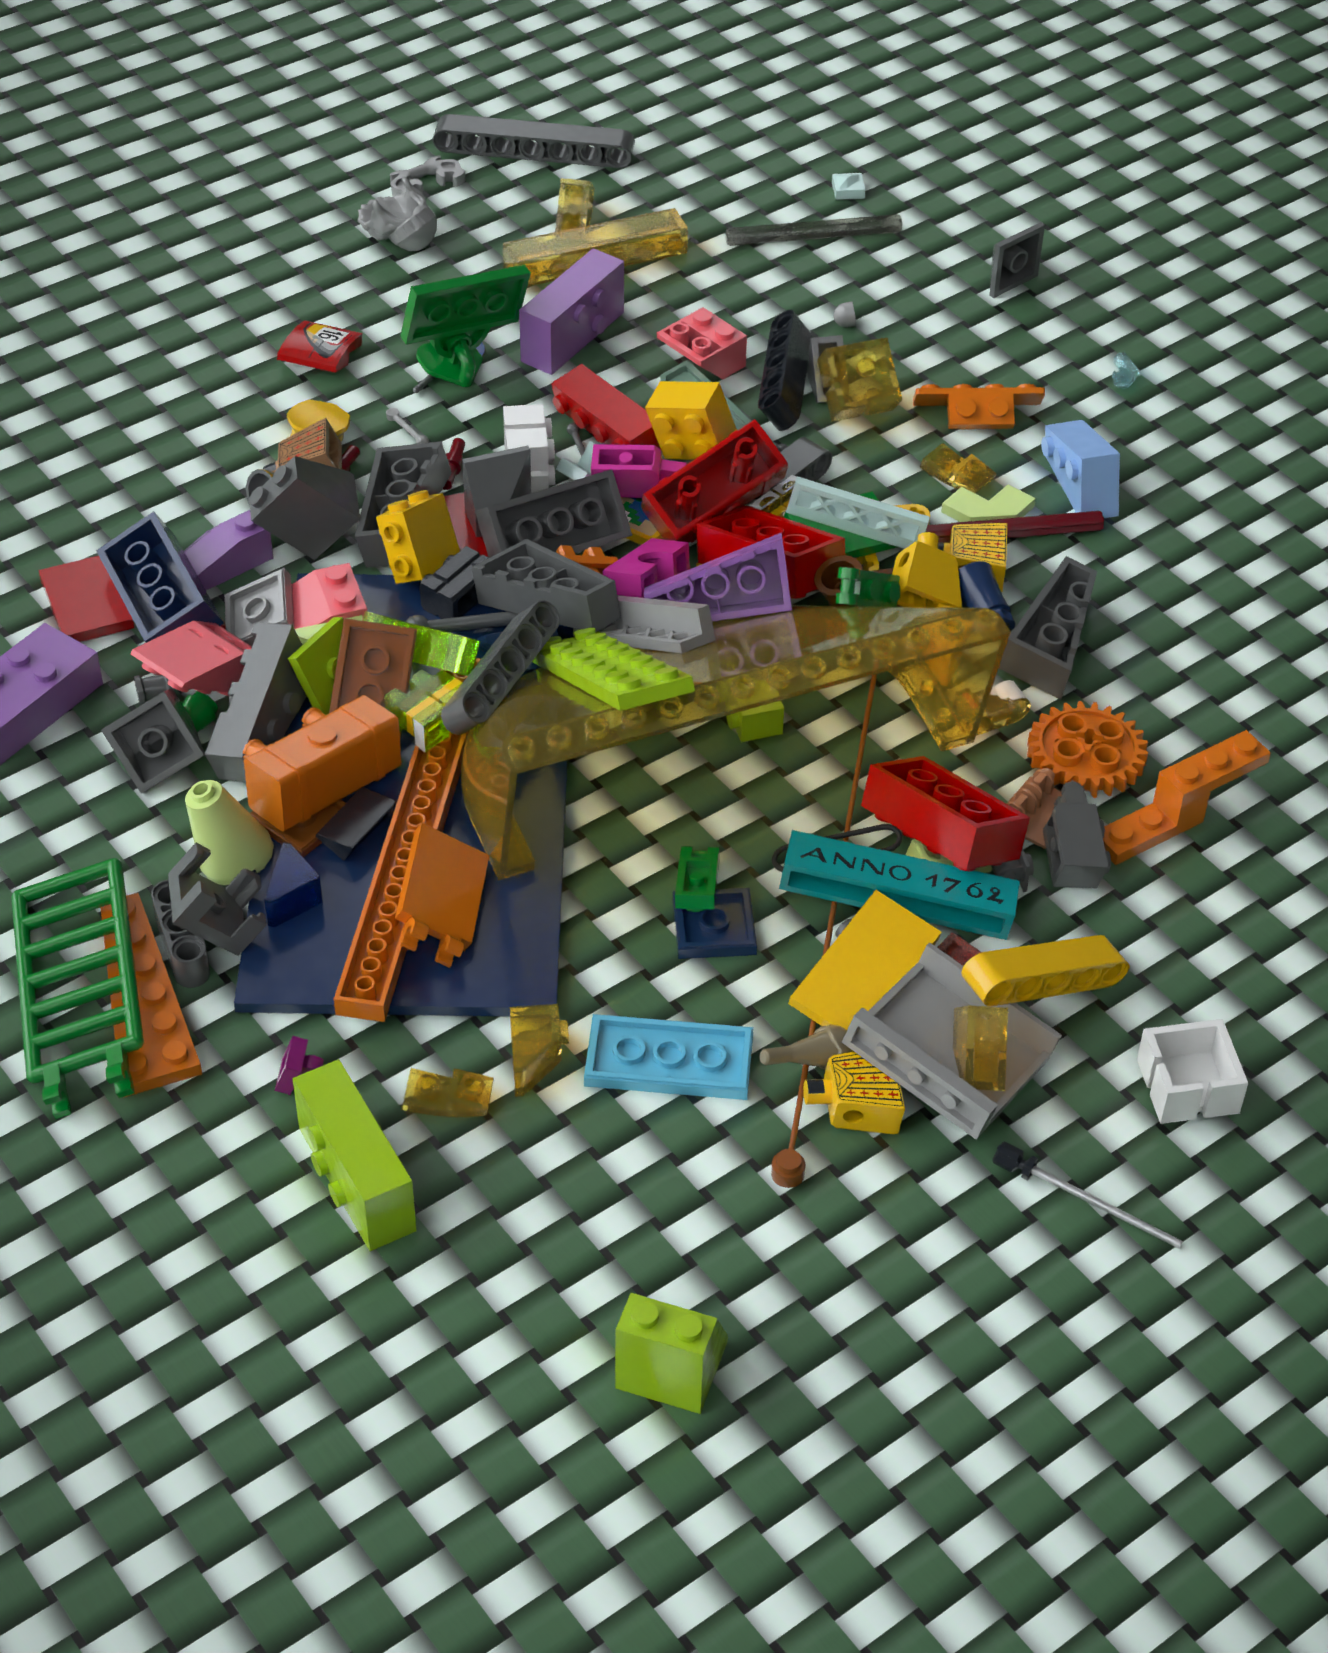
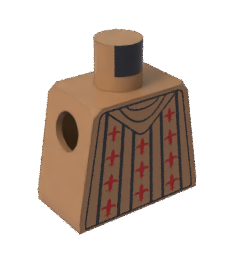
[263,418,342,472]

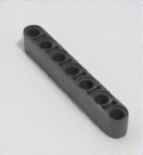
[433,114,635,168]

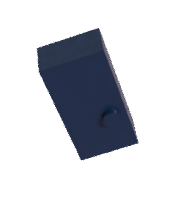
[96,511,224,643]

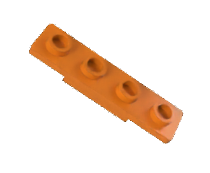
[913,384,1045,429]

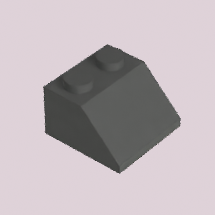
[101,688,205,794]

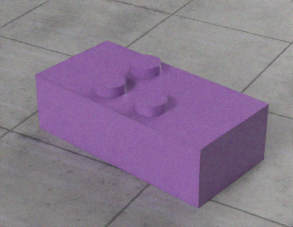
[519,248,624,375]
[0,623,103,765]

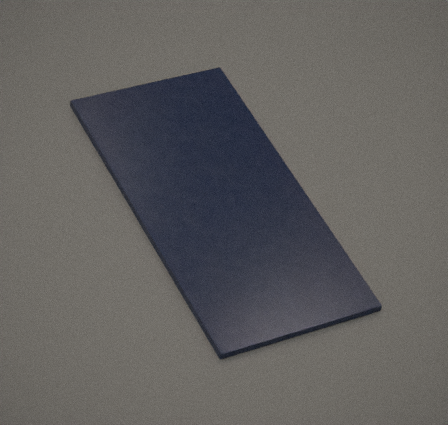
[234,573,574,1017]

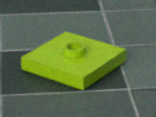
[288,617,344,715]

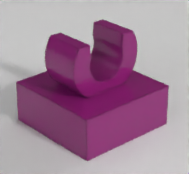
[274,1036,324,1095]

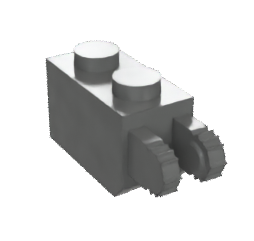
[1043,780,1111,889]

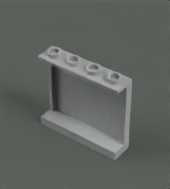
[842,942,1062,1139]

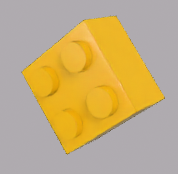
[645,381,737,460]

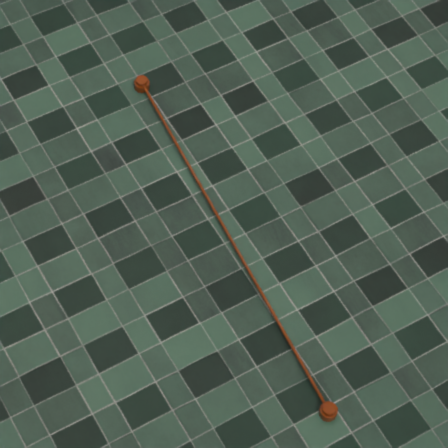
[771,604,901,1188]

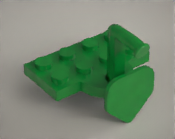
[400,265,531,387]

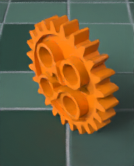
[1027,701,1148,798]

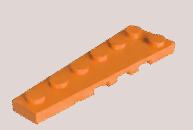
[101,893,202,1098]

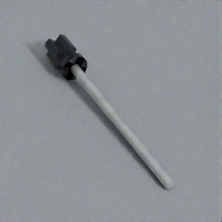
[992,1141,1183,1249]

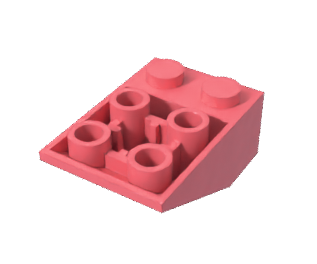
[131,620,252,696]

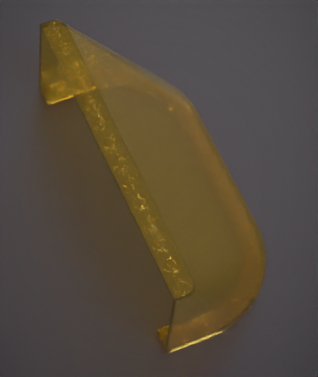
[461,605,1011,880]

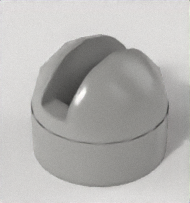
[833,301,856,328]

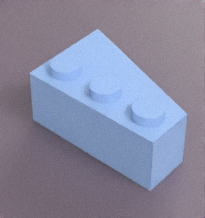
[1041,420,1120,518]

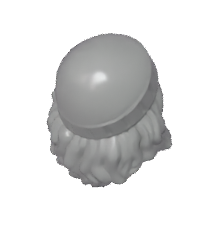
[358,176,437,251]

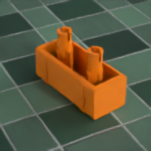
[243,695,401,832]

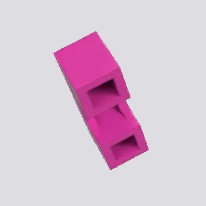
[602,538,690,598]

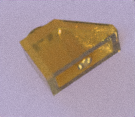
[554,178,595,243]
[509,1004,569,1097]
[953,1005,1008,1091]

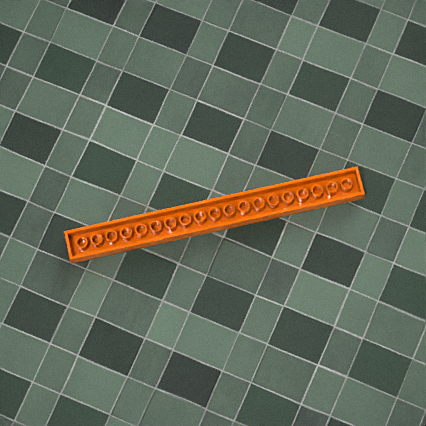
[334,654,481,1022]

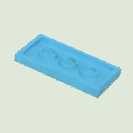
[584,1014,754,1100]

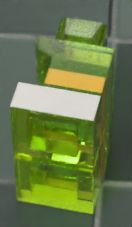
[384,670,463,753]

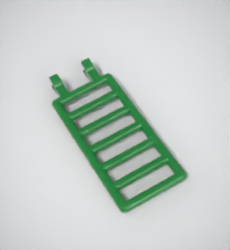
[11,858,144,1119]

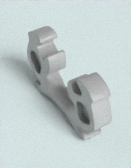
[390,155,465,197]

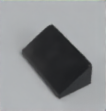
[315,787,396,861]

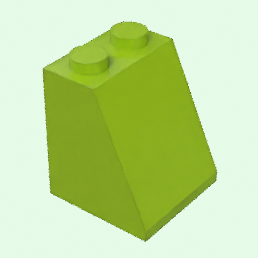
[615,1293,728,1414]

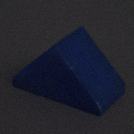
[264,842,323,927]

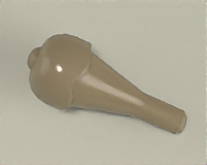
[760,1025,854,1070]

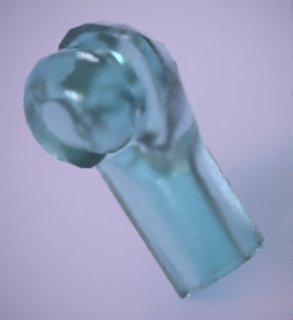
[1112,352,1139,389]

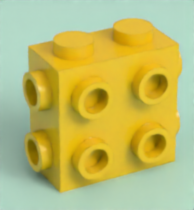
[376,490,460,584]

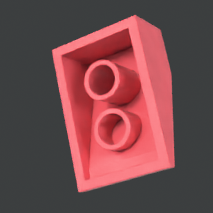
[291,563,368,629]

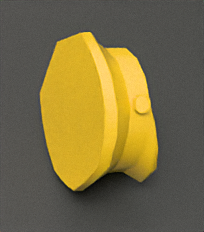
[287,399,350,442]

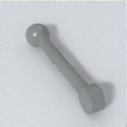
[386,408,429,444]

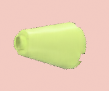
[185,780,274,885]

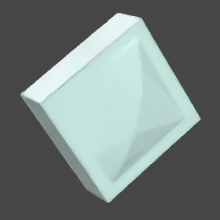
[832,173,865,200]

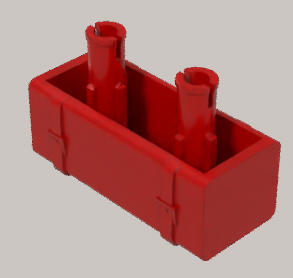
[641,419,788,543]

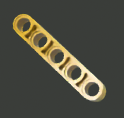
[961,935,1130,1007]

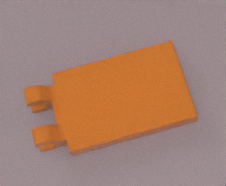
[395,823,489,968]

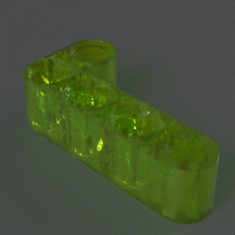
[362,611,481,676]

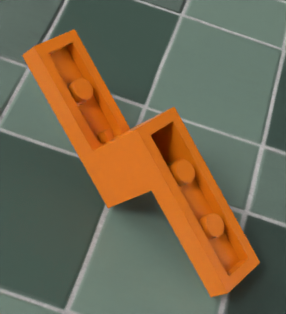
[1103,730,1271,865]

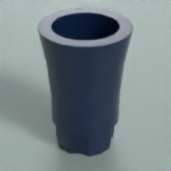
[958,561,1016,642]

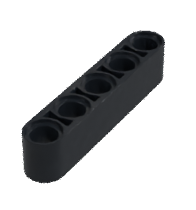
[758,310,812,431]

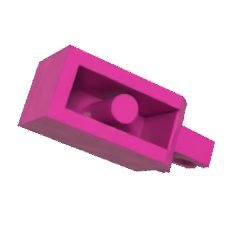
[591,444,687,498]

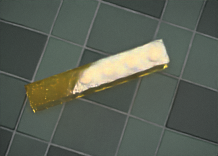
[503,208,688,286]

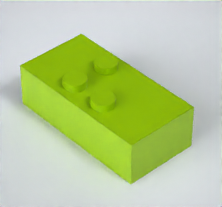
[292,1059,417,1251]

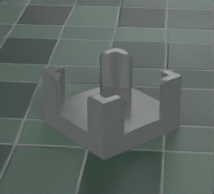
[168,842,267,956]

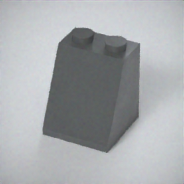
[249,456,360,560]

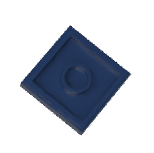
[672,888,757,959]

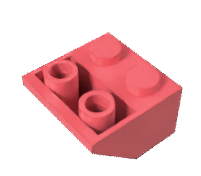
[657,307,747,379]

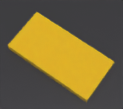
[788,890,942,1030]

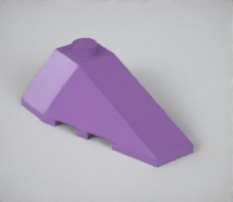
[184,510,273,590]

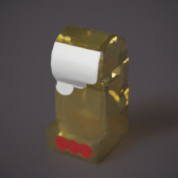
[956,680,1031,737]

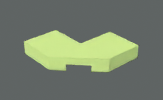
[941,484,1036,522]

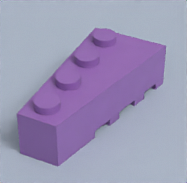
[644,533,792,621]

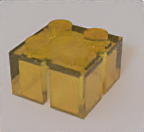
[817,337,902,422]

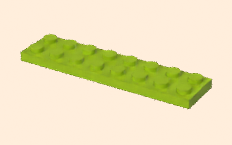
[532,628,695,711]

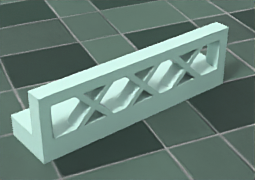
[786,476,930,549]

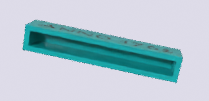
[779,830,1020,940]

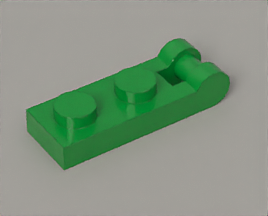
[836,567,901,611]
[675,846,720,912]

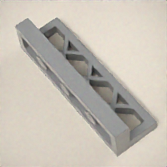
[599,595,715,654]

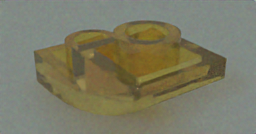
[920,443,997,494]
[401,1068,494,1117]

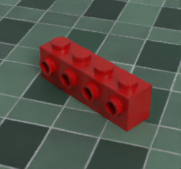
[551,364,661,449]

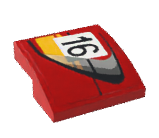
[277,320,363,373]

